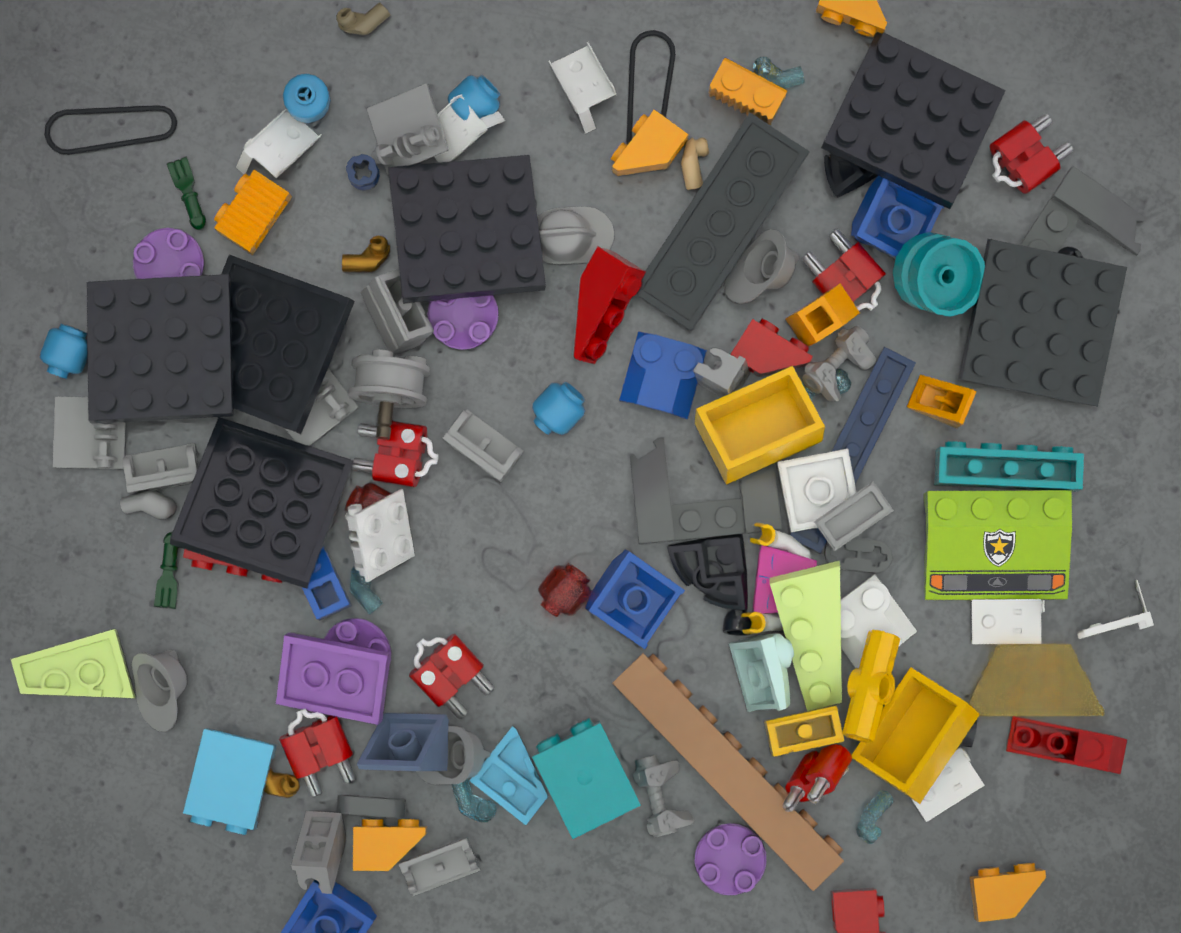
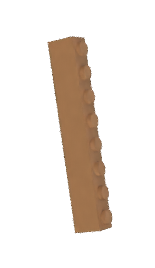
[612,653,844,891]

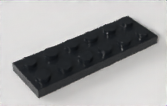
[636,113,810,331]

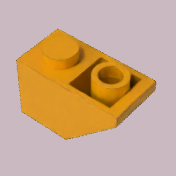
[816,0,887,38]
[611,110,689,176]
[785,283,860,347]
[353,819,427,871]
[969,863,1046,922]

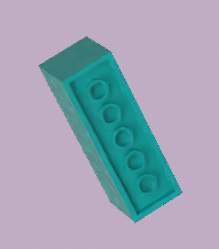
[532,718,641,839]

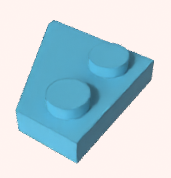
[470,726,548,825]

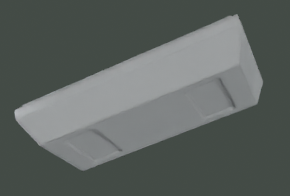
[814,481,894,551]

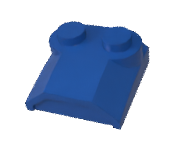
[851,176,944,259]
[619,331,707,420]
[585,549,685,649]
[281,880,377,933]

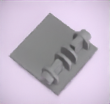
[367,83,449,175]
[286,368,359,446]
[53,397,126,469]

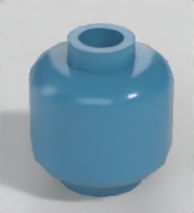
[283,73,331,123]
[448,75,500,120]
[40,324,88,379]
[532,382,585,435]

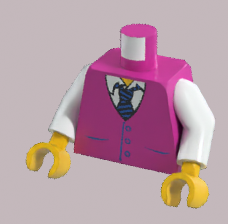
[741,523,817,634]

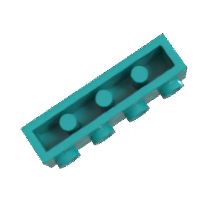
[934,441,1084,492]

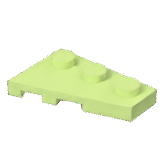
[11,629,136,698]

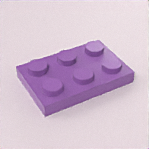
[276,632,391,725]

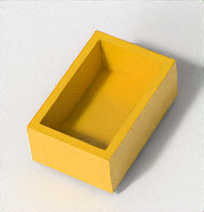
[695,366,825,485]
[851,667,980,804]

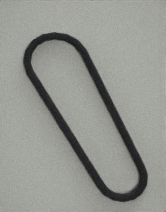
[626,30,676,145]
[44,105,177,155]

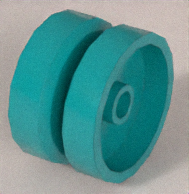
[893,232,985,317]

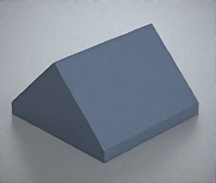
[357,713,449,771]

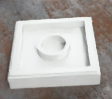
[777,449,856,533]

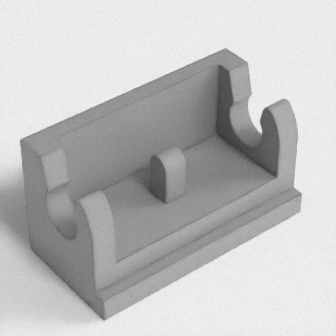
[693,348,750,397]
[443,409,524,483]
[123,443,199,495]
[291,811,346,894]
[399,837,480,896]

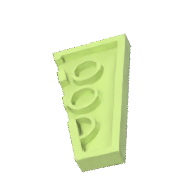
[770,561,842,711]

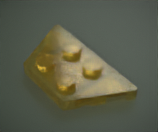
[968,644,1104,716]

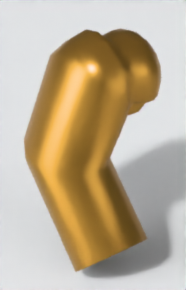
[342,235,390,272]
[264,767,300,797]

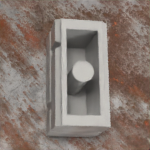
[360,269,434,355]

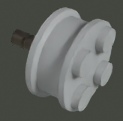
[348,349,430,440]

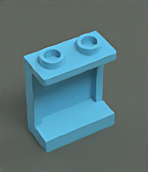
[183,728,277,835]

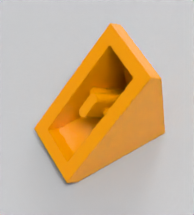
[907,374,976,429]

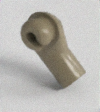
[336,2,391,35]

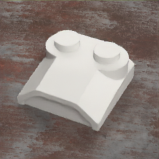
[841,574,917,668]

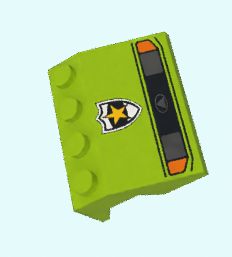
[923,490,1072,600]

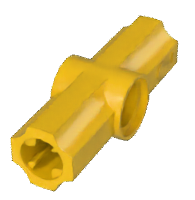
[842,630,900,743]

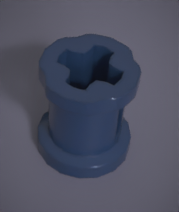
[346,154,380,191]

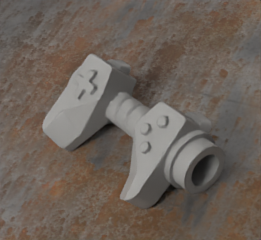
[802,326,876,401]
[633,755,694,837]

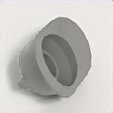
[537,207,614,264]
[724,229,799,304]
[132,650,187,732]
[416,726,490,785]

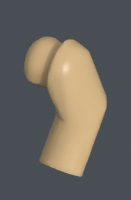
[681,137,709,190]

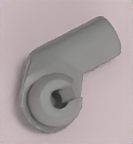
[120,490,176,519]

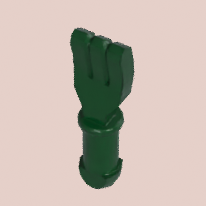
[167,156,206,230]
[154,532,178,609]

